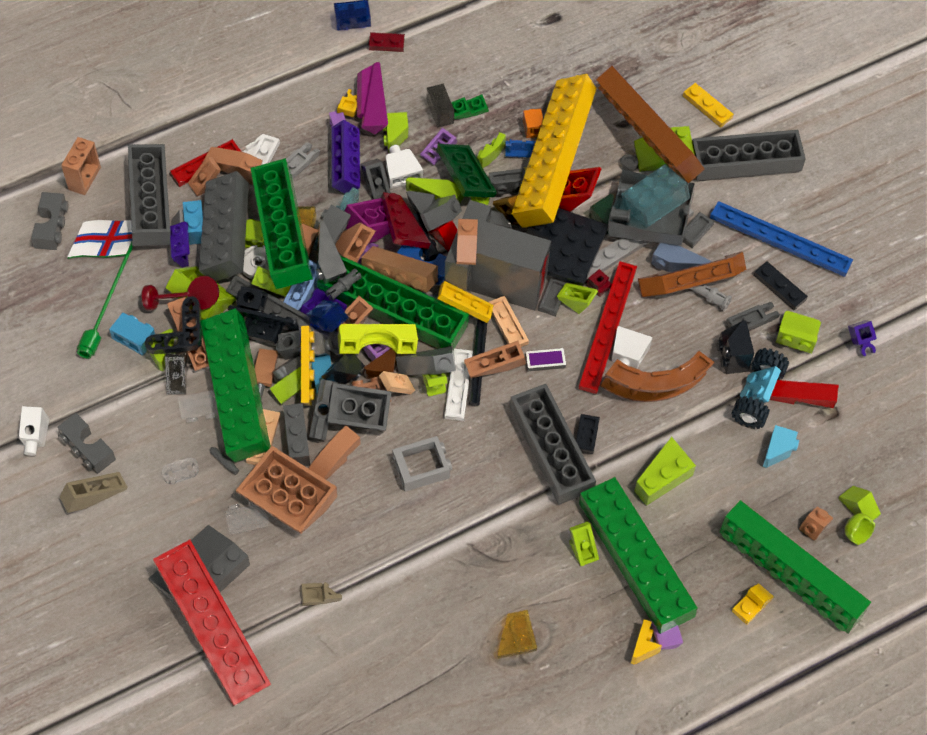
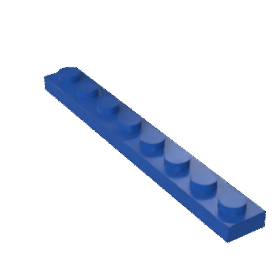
[710,201,853,277]

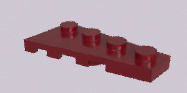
[381,192,431,249]

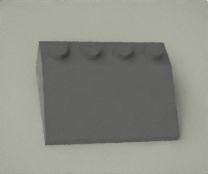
[148,525,250,610]

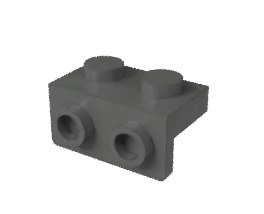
[489,168,525,194]

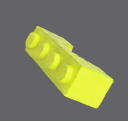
[337,324,418,354]

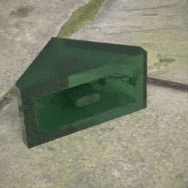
[589,194,614,235]

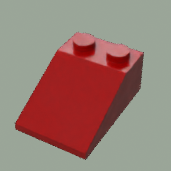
[558,167,602,212]

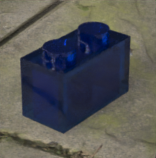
[334,0,371,31]
[307,300,349,332]

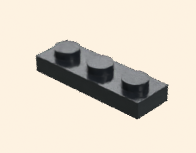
[753,261,808,310]

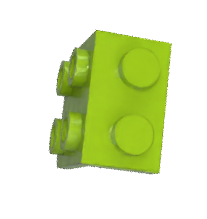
[775,311,821,354]

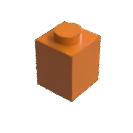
[523,109,543,138]

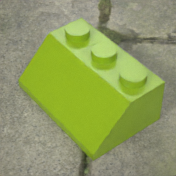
[165,266,236,320]

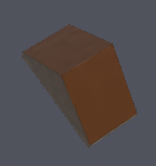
[364,348,397,379]

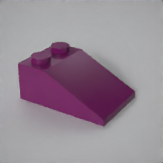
[345,198,390,243]

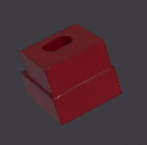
[586,269,612,297]

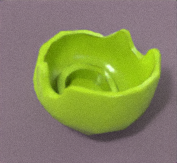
[845,513,875,545]

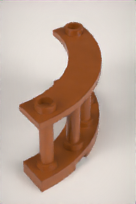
[600,351,715,402]

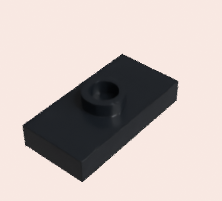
[576,414,600,454]

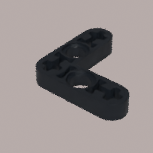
[144,296,202,354]

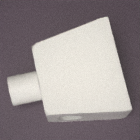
[385,145,423,189]
[612,326,652,369]
[19,406,50,456]

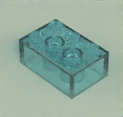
[621,164,691,228]

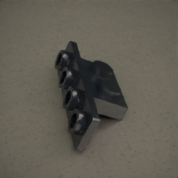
[228,305,299,345]

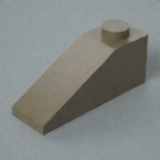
[60,472,128,513]

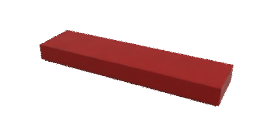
[170,139,242,187]

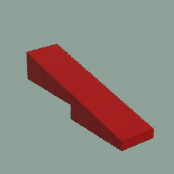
[769,380,839,408]

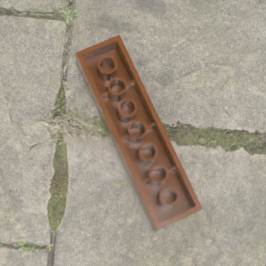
[596,66,705,183]

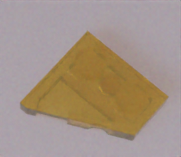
[497,610,537,659]

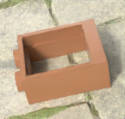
[61,137,101,195]

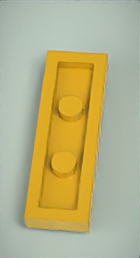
[683,83,734,128]
[437,281,494,323]

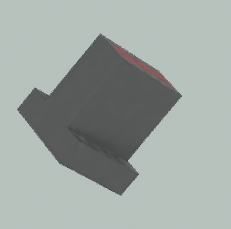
[445,200,551,311]

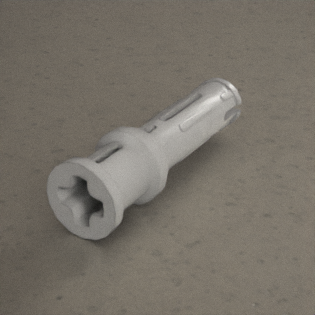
[689,284,732,311]

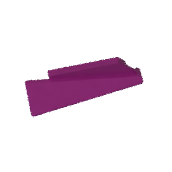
[357,62,388,134]

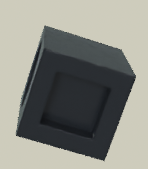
[236,286,268,312]

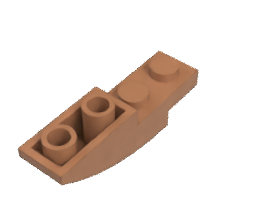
[167,297,209,371]

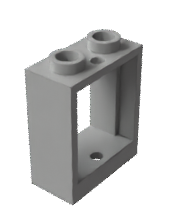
[392,436,452,492]

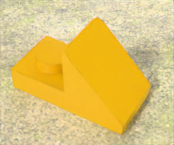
[732,583,774,625]
[631,619,662,665]

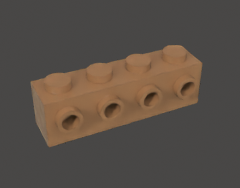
[361,246,438,293]

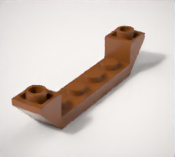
[638,251,747,297]

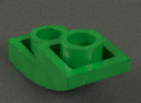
[448,94,489,119]

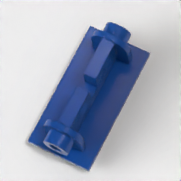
[505,139,536,158]

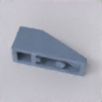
[651,243,712,272]

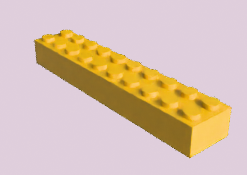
[511,74,597,228]

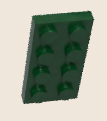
[436,144,497,198]

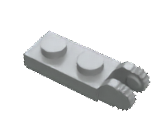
[286,142,320,179]

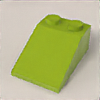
[634,126,695,172]

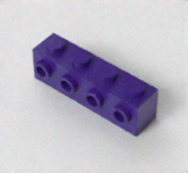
[331,120,360,195]

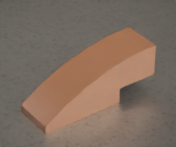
[308,425,361,480]

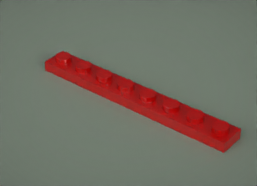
[579,261,637,394]

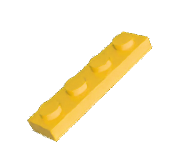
[301,326,315,406]

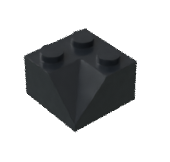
[716,320,754,374]

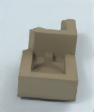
[300,582,342,606]

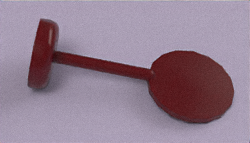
[141,276,220,311]

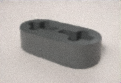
[272,355,301,380]

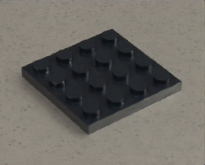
[526,208,609,286]

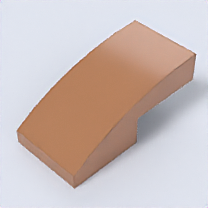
[255,349,279,387]

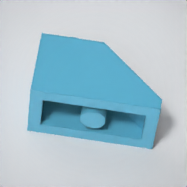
[763,425,799,468]

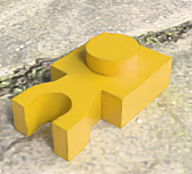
[337,89,357,117]

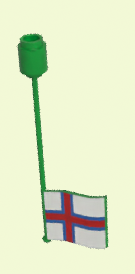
[67,220,133,359]

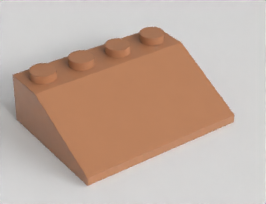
[236,446,337,534]

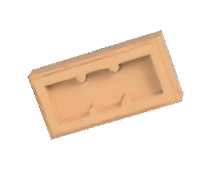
[379,371,415,394]

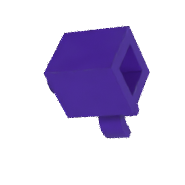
[848,320,877,356]

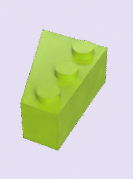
[635,436,696,506]

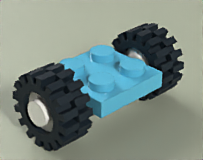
[731,348,789,429]

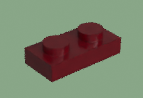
[369,32,405,52]

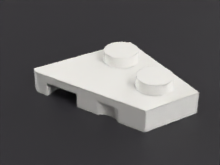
[243,134,280,165]

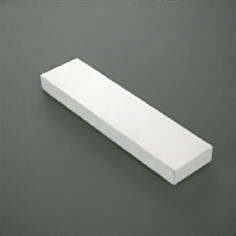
[445,349,473,421]

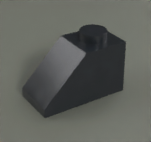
[321,354,365,384]

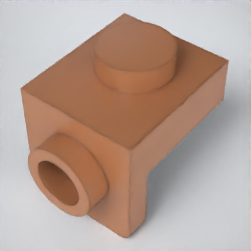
[799,506,833,541]

